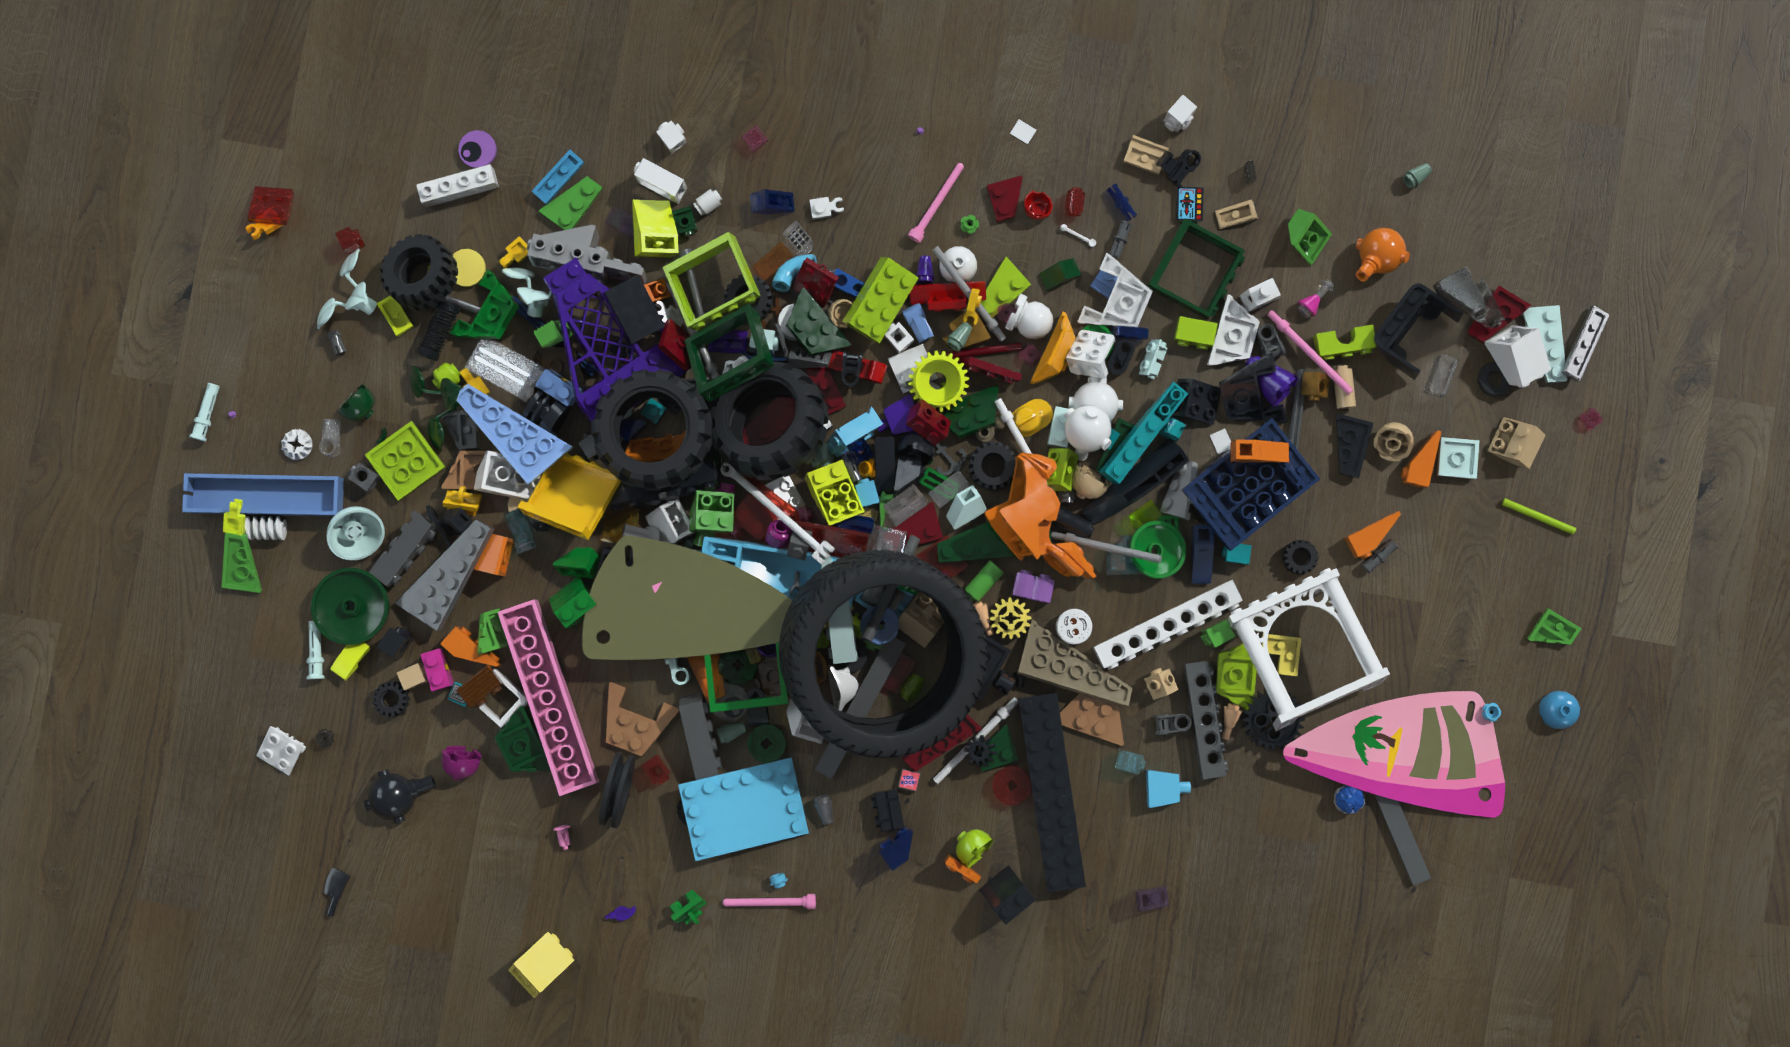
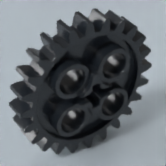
[1241,688,1305,751]

